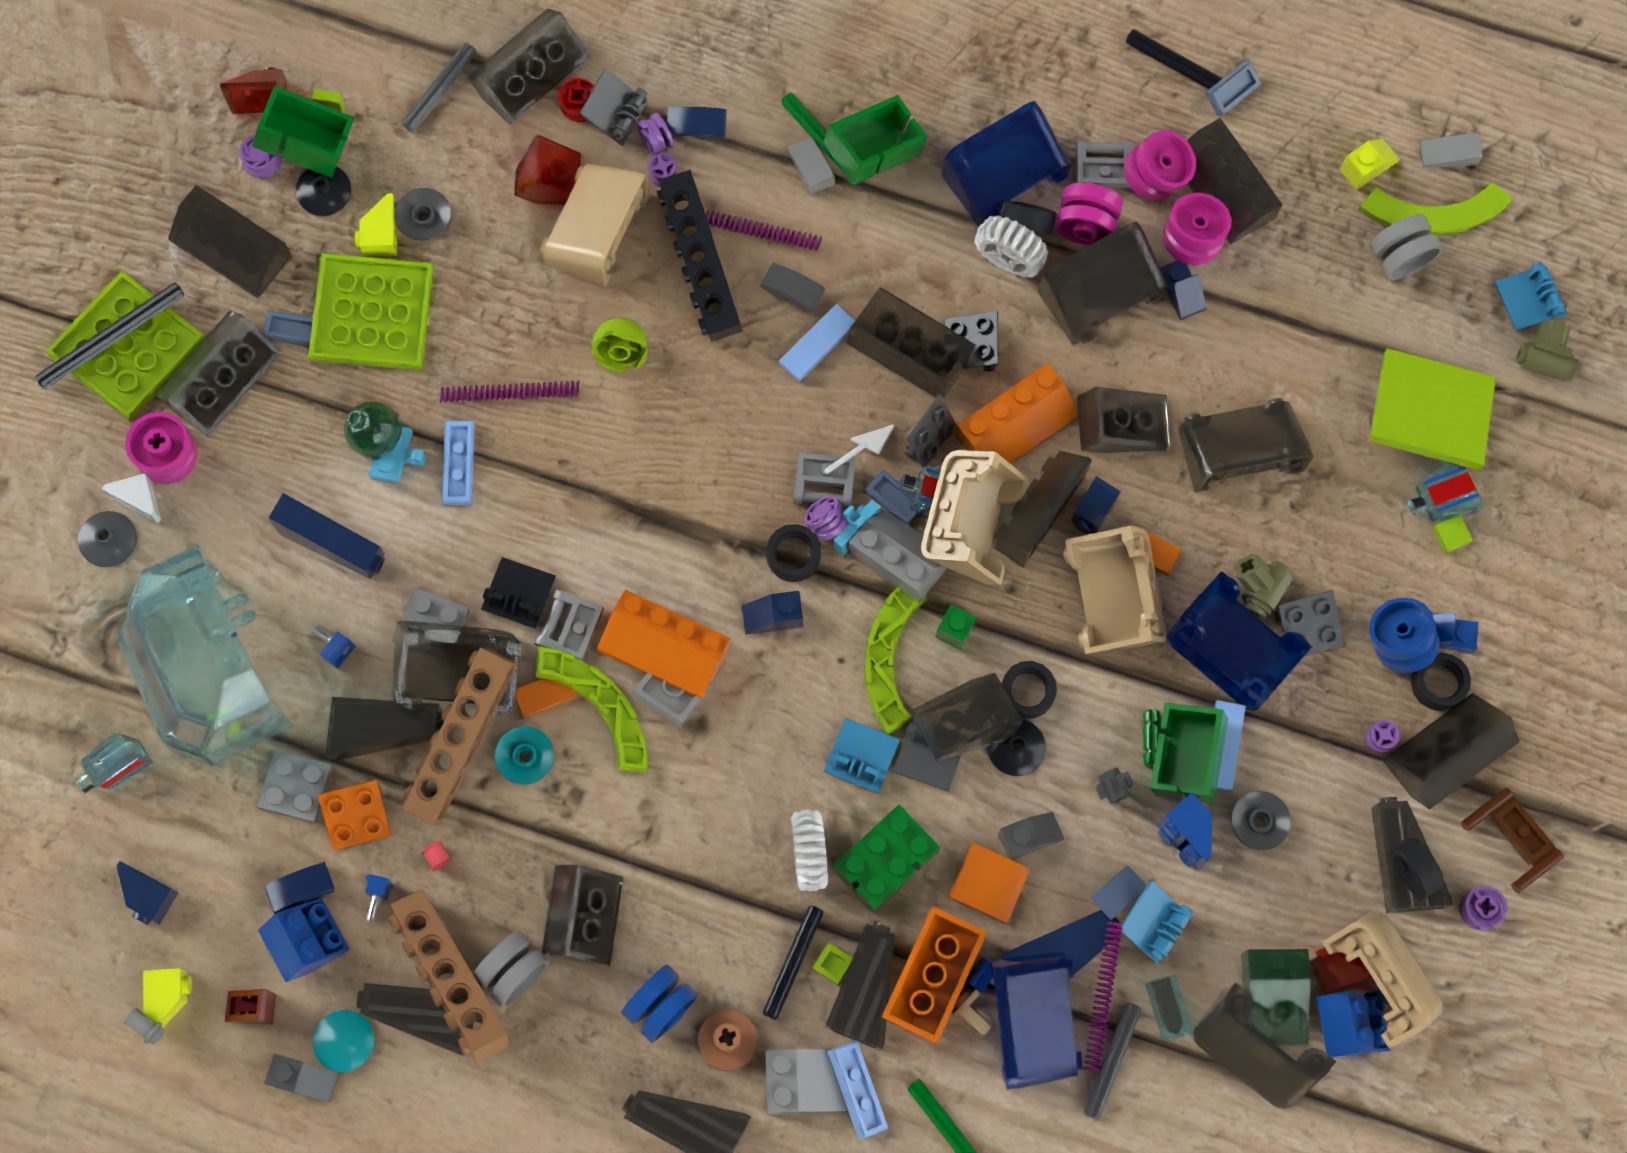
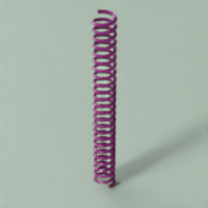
[706,209,823,251]
[439,380,580,403]
[1083,922,1123,1071]

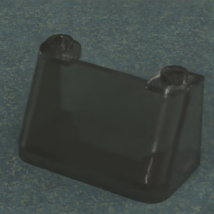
[1038,222,1169,346]
[1178,398,1313,493]
[392,620,522,716]
[1193,982,1336,1109]

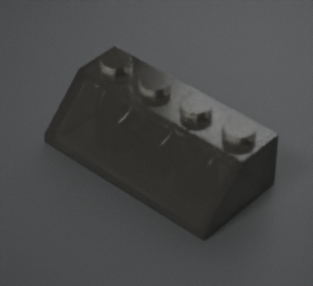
[467,8,590,124]
[1187,118,1283,244]
[168,185,292,299]
[847,287,976,399]
[155,311,282,437]
[994,451,1092,568]
[1383,693,1520,810]

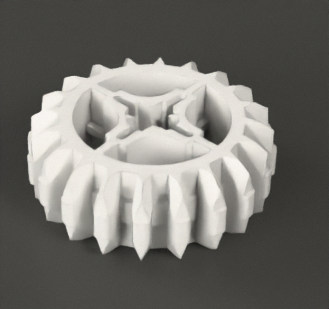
[974,216,1049,278]
[791,809,828,891]

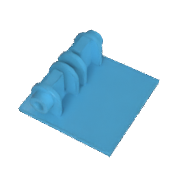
[1494,262,1568,331]
[824,718,900,794]
[1121,880,1193,964]

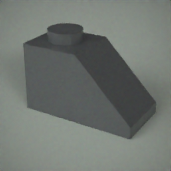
[998,812,1064,860]
[264,1054,339,1103]

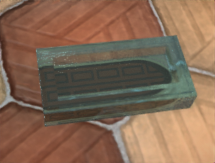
[1145,975,1194,1042]

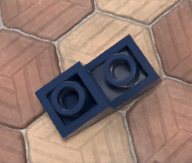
[667,107,727,139]
[264,862,335,914]

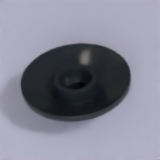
[296,167,352,216]
[987,718,1046,776]

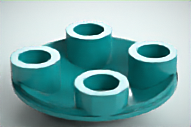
[313,1010,375,1072]

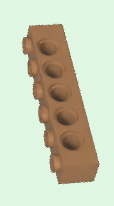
[402,647,519,825]
[388,888,509,1064]

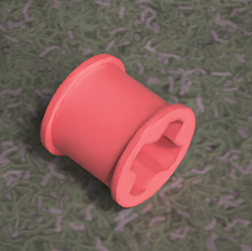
[421,841,452,872]

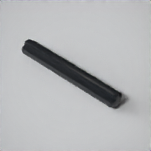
[1126,29,1223,89]
[763,905,823,1020]

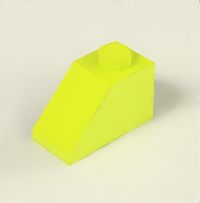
[1339,139,1400,190]
[355,193,397,257]
[143,968,192,1028]

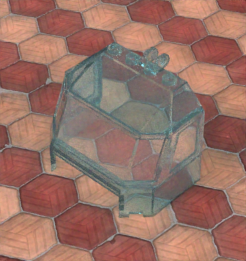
[117,544,293,766]

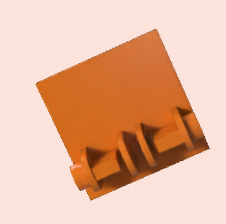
[318,780,392,851]

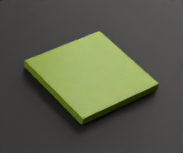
[308,253,434,371]
[45,271,207,422]
[1369,348,1496,471]

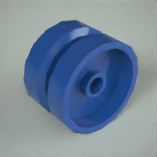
[1369,598,1440,673]
[621,964,699,1043]

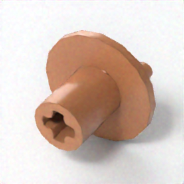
[697,1009,758,1071]

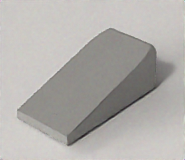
[1420,133,1483,167]
[787,137,835,195]

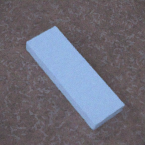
[779,304,857,382]
[442,421,475,505]
[1214,700,1246,792]
[827,1040,888,1140]

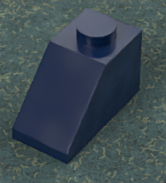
[1071,476,1121,534]
[742,591,803,635]
[117,861,178,925]

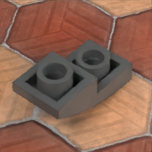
[760,263,826,314]

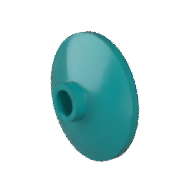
[495,726,554,785]

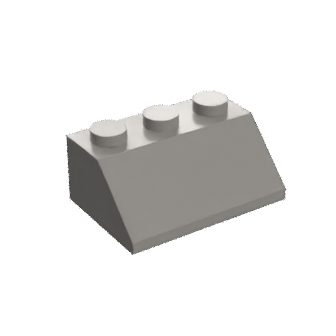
[849,510,947,603]

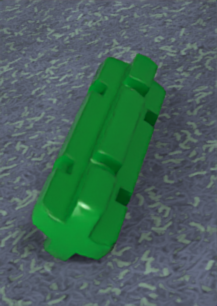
[1143,709,1160,767]

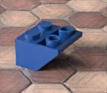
[1156,792,1213,870]
[258,898,350,982]
[1316,990,1391,1058]

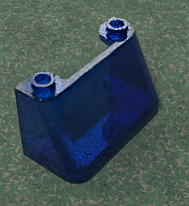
[942,101,1071,227]
[1167,571,1313,711]
[990,952,1083,1090]

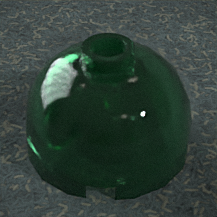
[344,401,402,460]

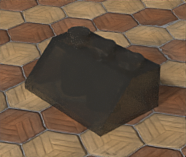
[542,864,623,966]

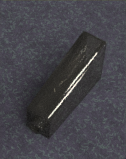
[325,697,444,761]
[1371,797,1453,914]
[825,922,895,1051]
[356,983,474,1058]
[622,1090,751,1153]

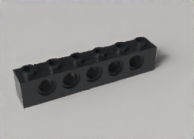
[657,170,743,342]

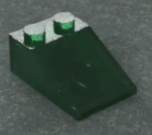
[1241,949,1310,1045]

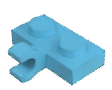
[369,423,426,485]
[834,500,881,557]

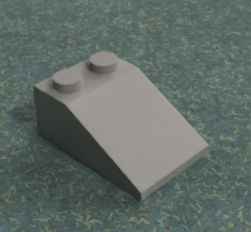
[765,1049,849,1115]

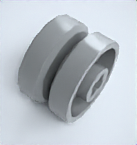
[1369,213,1444,280]
[473,930,550,1009]

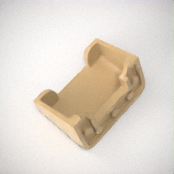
[540,163,650,288]
[921,450,1028,586]
[1063,525,1166,655]
[1322,911,1443,1048]

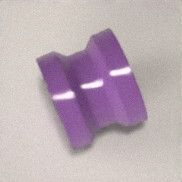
[649,153,677,187]
[1365,720,1400,753]

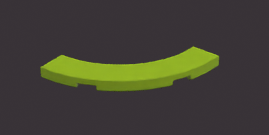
[1358,182,1514,236]
[864,587,928,735]
[535,646,648,774]

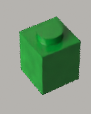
[935,604,977,651]

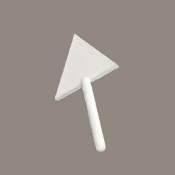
[824,424,895,474]

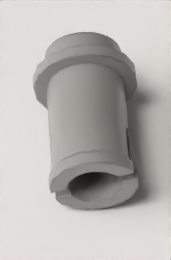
[124,1007,166,1045]

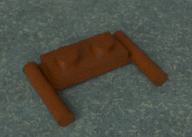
[1460,787,1564,894]

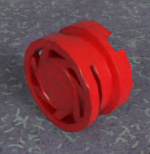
[558,78,594,122]

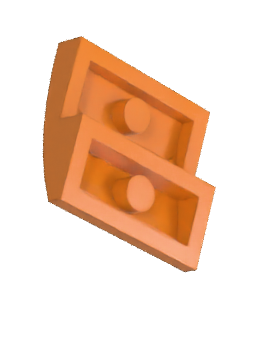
[948,843,1030,924]

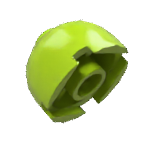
[591,317,648,372]

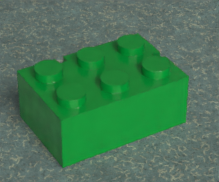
[252,86,355,178]
[823,95,928,186]
[1150,702,1228,804]
[833,804,940,913]

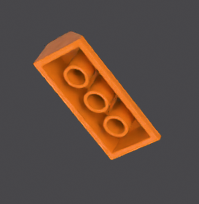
[955,363,1079,464]
[597,589,731,700]
[881,906,987,1046]

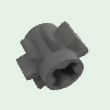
[1095,768,1134,804]

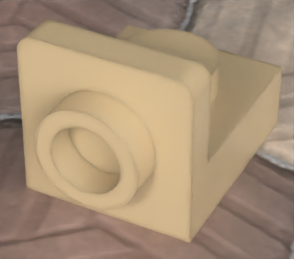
[954,989,992,1039]

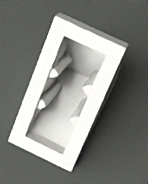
[102,473,161,524]

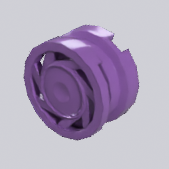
[636,112,674,156]
[239,135,282,179]
[804,496,848,541]
[1459,886,1507,930]

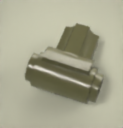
[1515,318,1579,382]
[1234,553,1293,621]

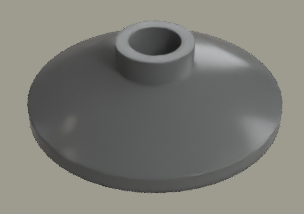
[395,188,451,241]
[78,511,137,567]
[1231,791,1291,850]

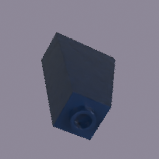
[268,493,385,579]
[999,910,1122,1006]

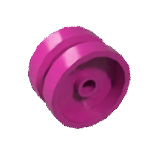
[1124,130,1196,202]
[1055,183,1123,247]
[1162,192,1232,266]
[125,412,198,484]

